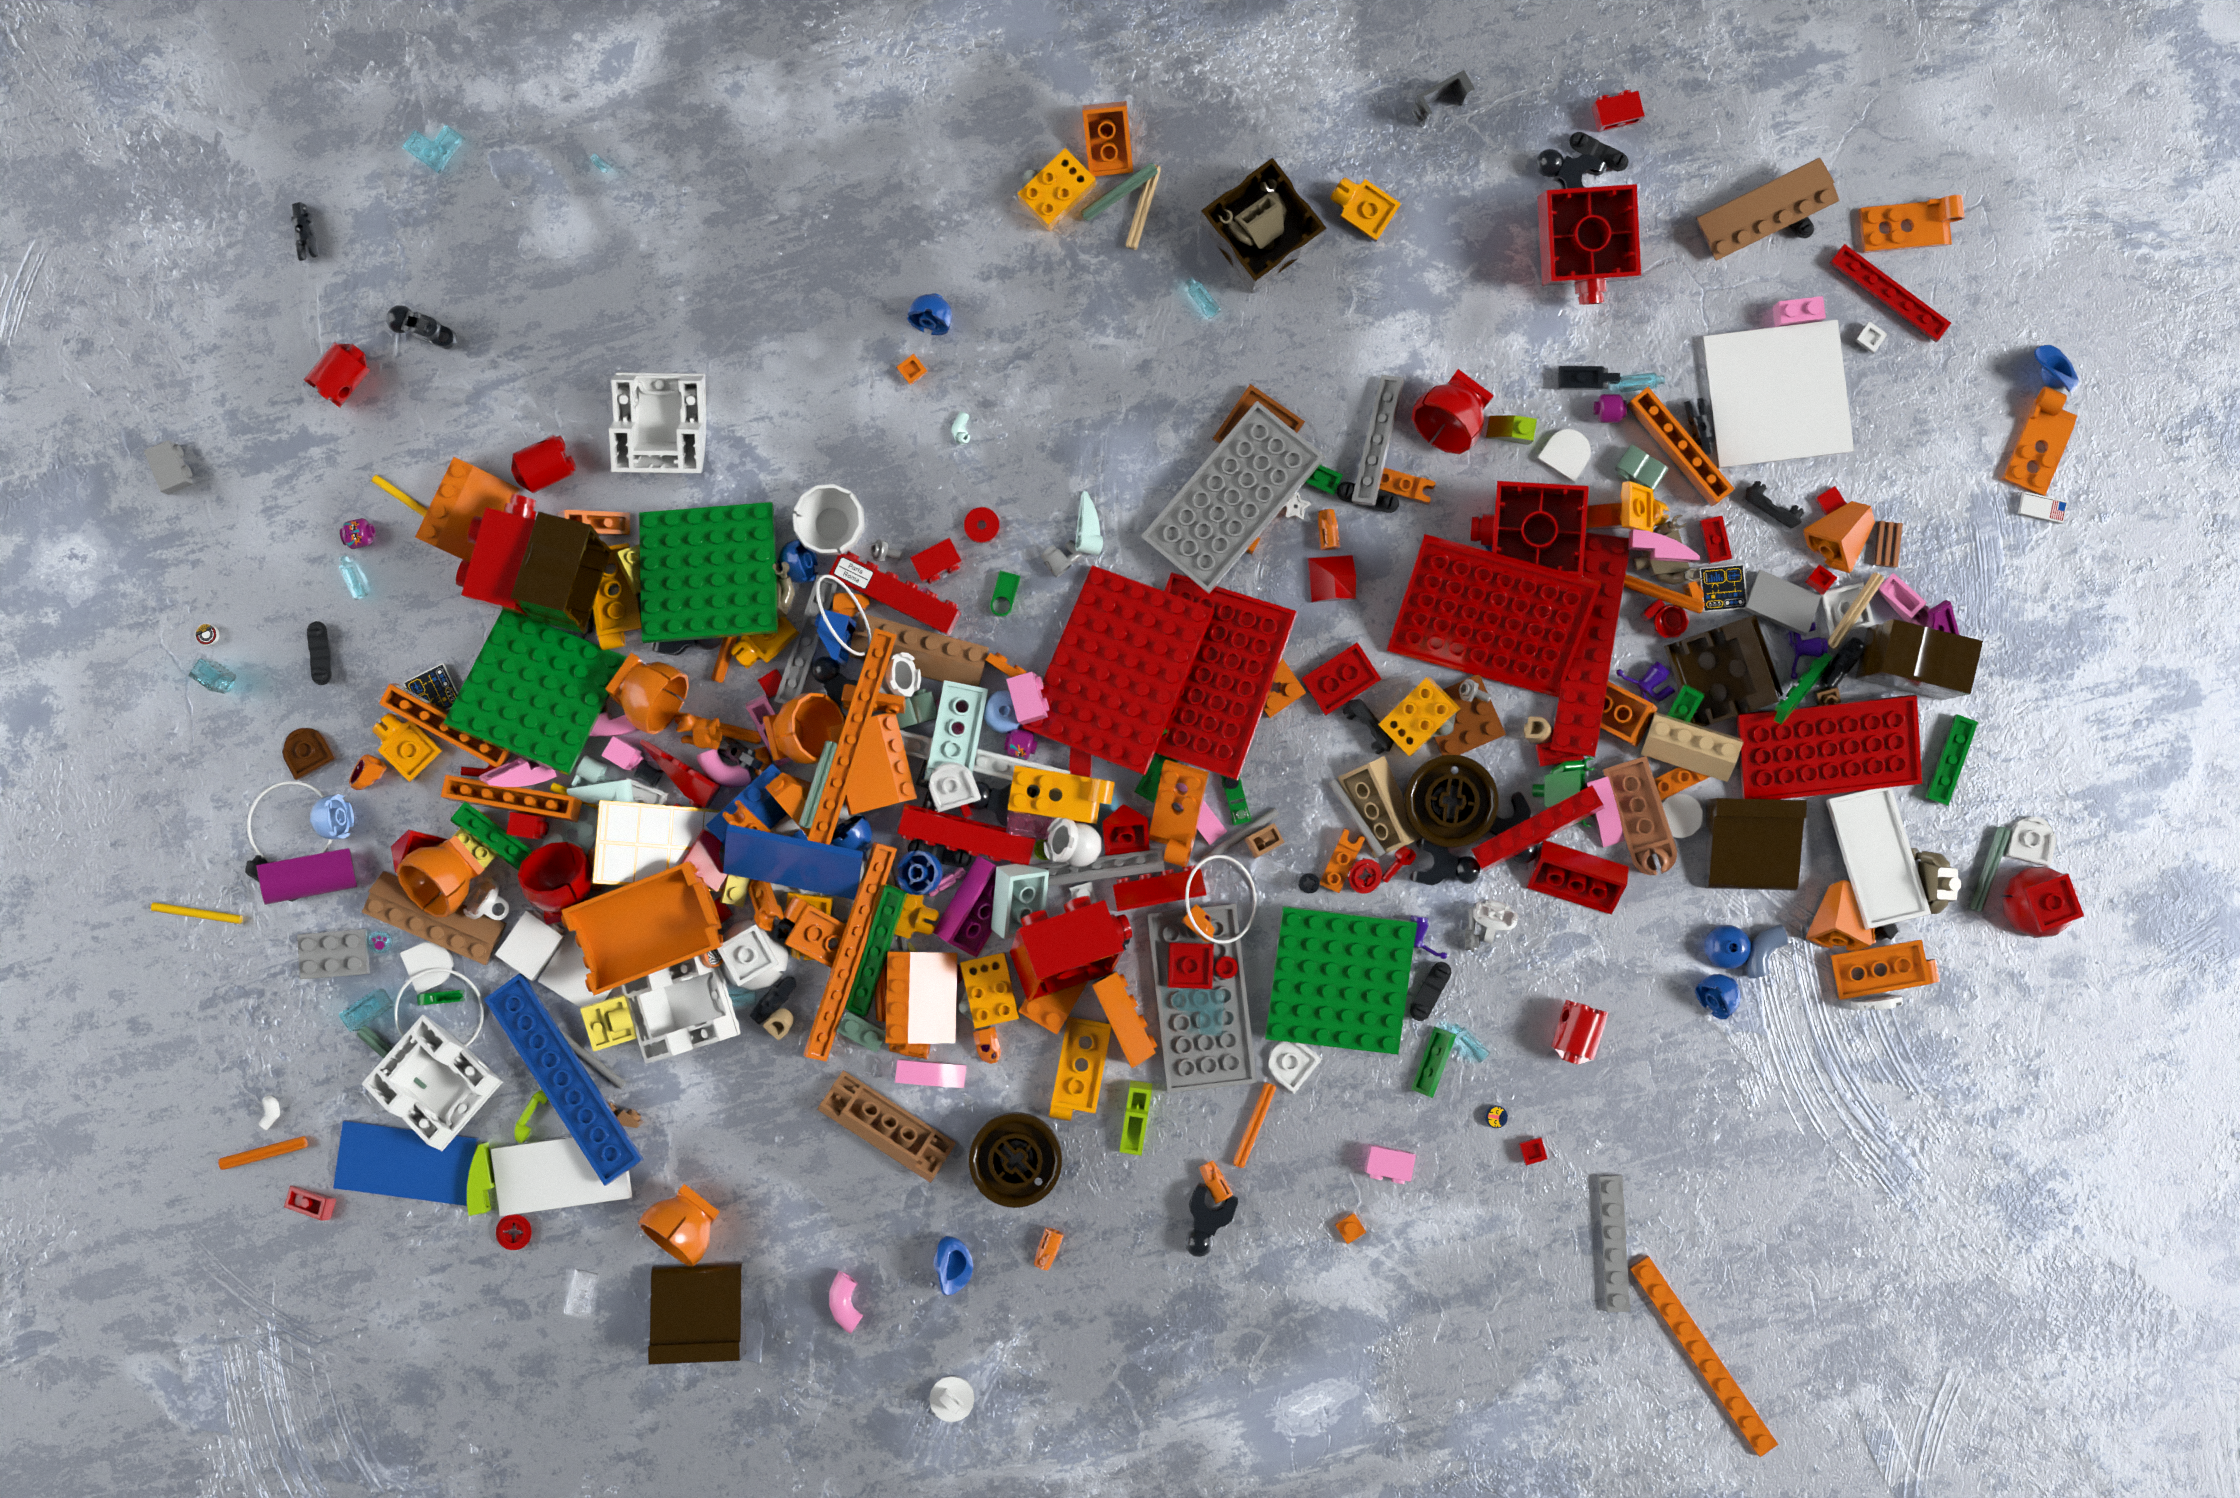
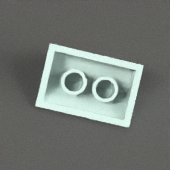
[991,864,1049,939]

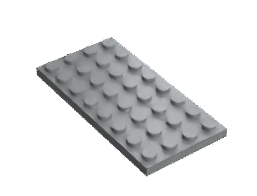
[1141,401,1325,594]
[1147,904,1257,1093]

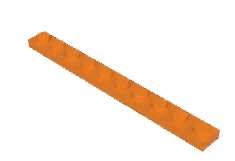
[807,628,897,845]
[803,842,897,1062]
[1629,1255,1779,1457]

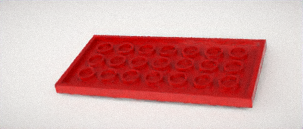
[1737,695,1922,800]

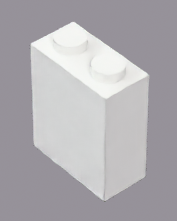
[495,909,566,981]

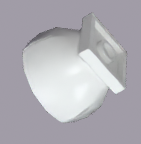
[793,484,865,556]
[717,918,790,991]

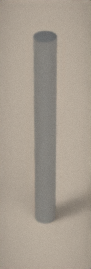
[1328,779,1386,858]
[1201,807,1279,865]
[560,1029,626,1089]

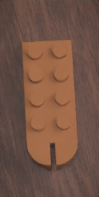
[1603,756,1677,875]

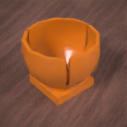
[606,653,689,735]
[763,693,845,764]
[396,835,485,918]
[638,1184,720,1267]

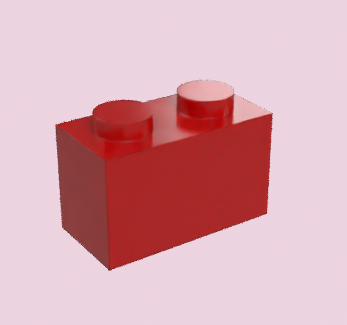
[1591,90,1645,132]
[910,537,963,585]
[506,812,549,839]

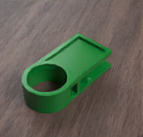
[990,570,1021,617]
[417,990,465,1006]

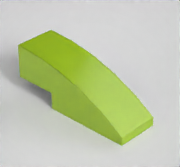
[1119,1080,1153,1156]
[467,1142,496,1216]

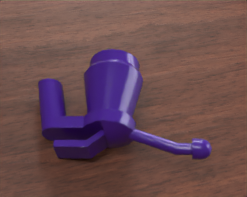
[1788,622,1828,680]
[1616,661,1675,703]
[1409,915,1447,959]

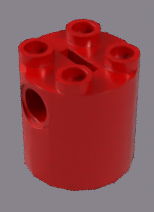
[303,342,371,408]
[511,435,576,493]
[1551,1000,1608,1065]

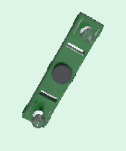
[1221,776,1252,826]

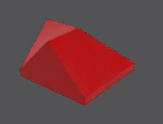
[1308,555,1356,603]
[1102,804,1150,856]
[391,829,448,873]

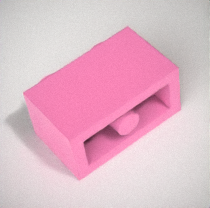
[1772,296,1826,327]
[1006,672,1049,725]
[601,736,644,771]
[1364,1144,1416,1184]

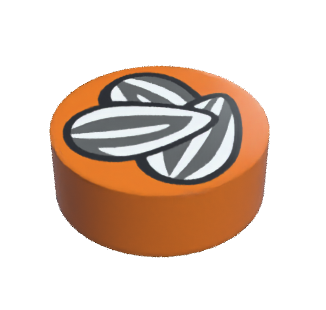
[700,949,724,968]

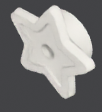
[1285,492,1310,520]

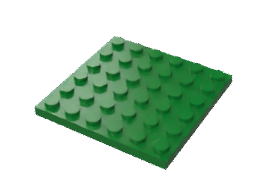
[639,502,778,643]
[443,609,627,776]
[1265,906,1417,1055]

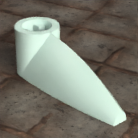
[1075,491,1103,556]
[567,780,634,804]

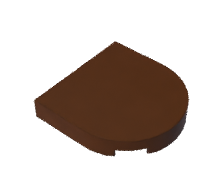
[282,728,337,781]

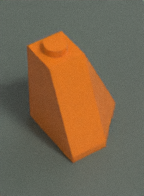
[1803,501,1875,573]
[765,772,823,837]
[1806,880,1871,951]

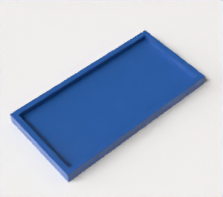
[723,824,863,900]
[333,1120,479,1206]

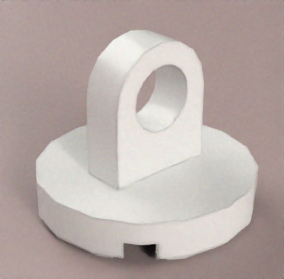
[463,877,509,920]
[1473,900,1518,944]
[929,1376,975,1422]

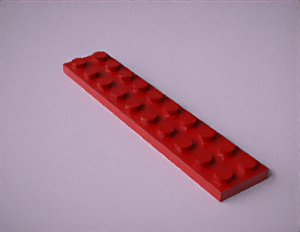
[1550,533,1630,758]

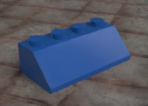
[815,609,857,667]
[706,763,788,845]

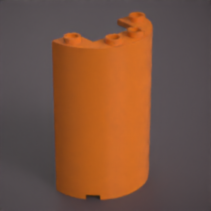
[561,861,723,996]

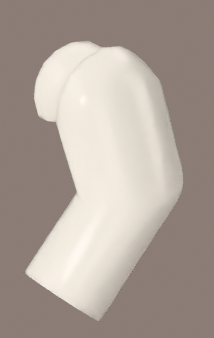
[258,1095,280,1130]

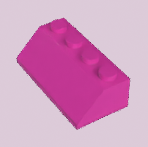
[933,856,997,958]

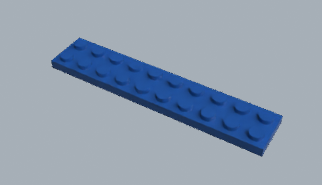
[484,973,644,1186]

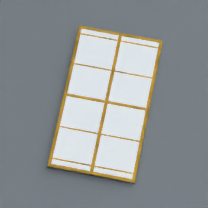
[591,800,725,892]

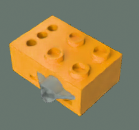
[1017,148,1096,231]
[1378,677,1461,757]
[959,952,1020,1029]

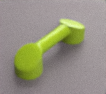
[514,1089,549,1144]

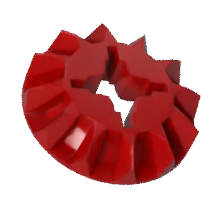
[1347,858,1382,894]
[496,1214,533,1250]

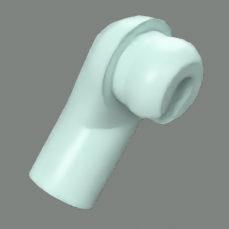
[951,411,970,445]

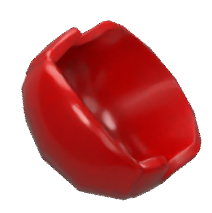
[1654,604,1689,638]

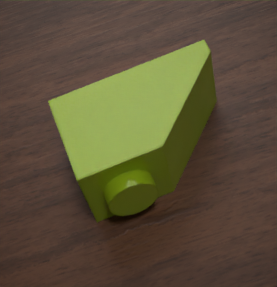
[1486,415,1537,445]

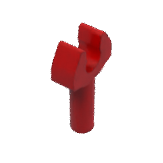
[461,764,496,777]
[1382,846,1416,883]

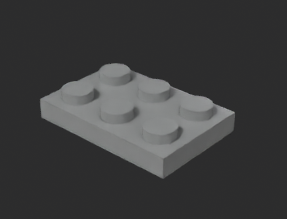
[297,929,370,979]

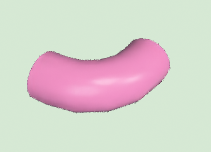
[696,749,753,788]
[829,1271,863,1334]

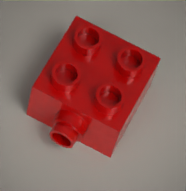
[1537,184,1641,305]
[1470,481,1589,577]
[456,494,537,617]
[1010,896,1132,1002]

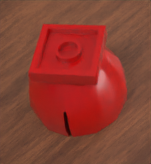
[1411,369,1494,454]
[518,842,593,925]
[2001,866,2084,938]

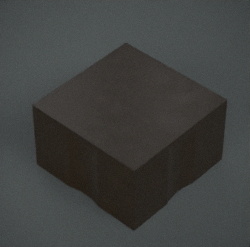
[1199,157,1327,294]
[510,511,611,634]
[1855,619,1983,700]

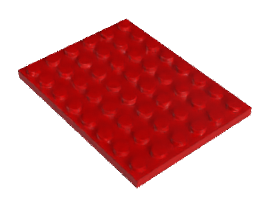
[1387,534,1601,698]
[1022,565,1215,776]
[1155,572,1298,781]

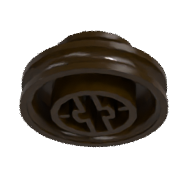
[1404,755,1499,847]
[969,1112,1062,1208]

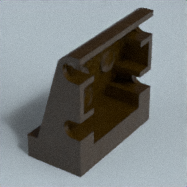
[1664,615,1785,727]
[1705,798,1807,891]
[648,1262,746,1365]

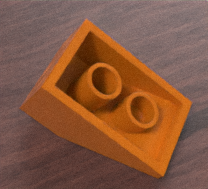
[1082,101,1133,176]
[1600,681,1658,748]
[1018,982,1088,1035]

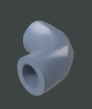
[1746,924,1788,979]

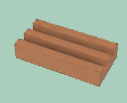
[1874,521,1903,568]

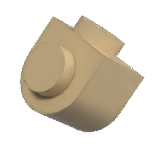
[1524,716,1553,744]
[763,1008,794,1041]

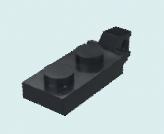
[1558,366,1620,390]

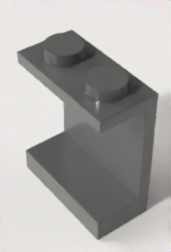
[1412,70,1475,127]

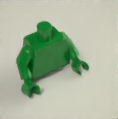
[1532,757,1595,827]

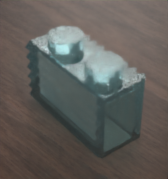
[188,658,237,694]
[339,988,394,1032]

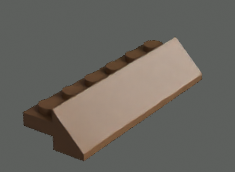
[1696,157,1840,261]
[849,613,989,687]
[362,871,507,965]
[817,1070,956,1183]

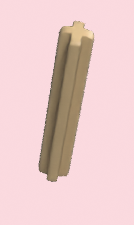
[1126,164,1161,250]
[1827,572,1884,650]

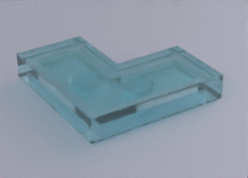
[402,125,465,174]
[1178,988,1224,1036]

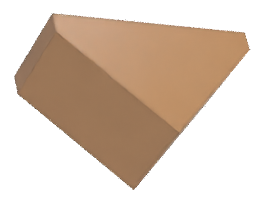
[1244,823,1285,859]

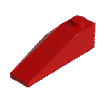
[640,739,722,808]

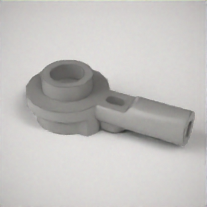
[1465,907,1480,952]

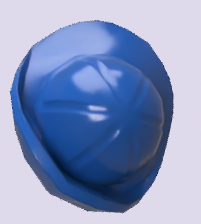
[2034,345,2079,393]
[933,1236,973,1295]

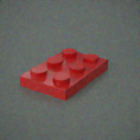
[1301,642,1382,716]

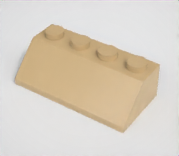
[1641,712,1743,782]
[1337,756,1421,858]

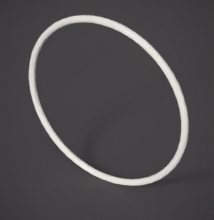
[816,574,871,656]
[247,781,333,863]
[1185,855,1257,944]
[394,968,484,1047]

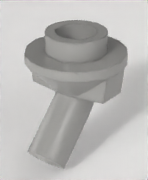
[870,539,903,561]
[1459,679,1491,703]

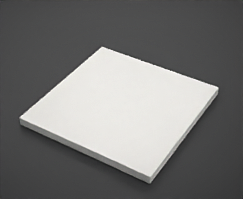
[1703,320,1854,468]

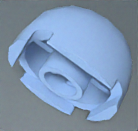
[983,690,1022,734]
[310,794,354,840]

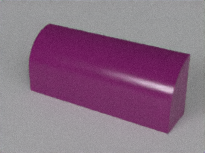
[256,848,357,905]

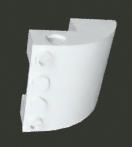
[609,372,706,473]
[621,955,741,1064]
[362,1015,503,1151]

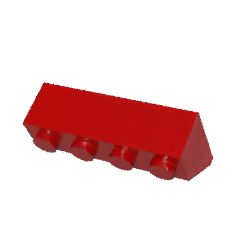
[1526,840,1629,915]
[1113,865,1207,912]

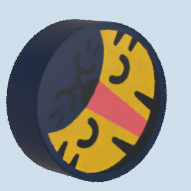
[1484,1105,1508,1128]

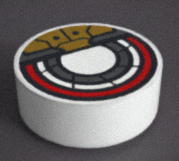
[195,623,220,646]

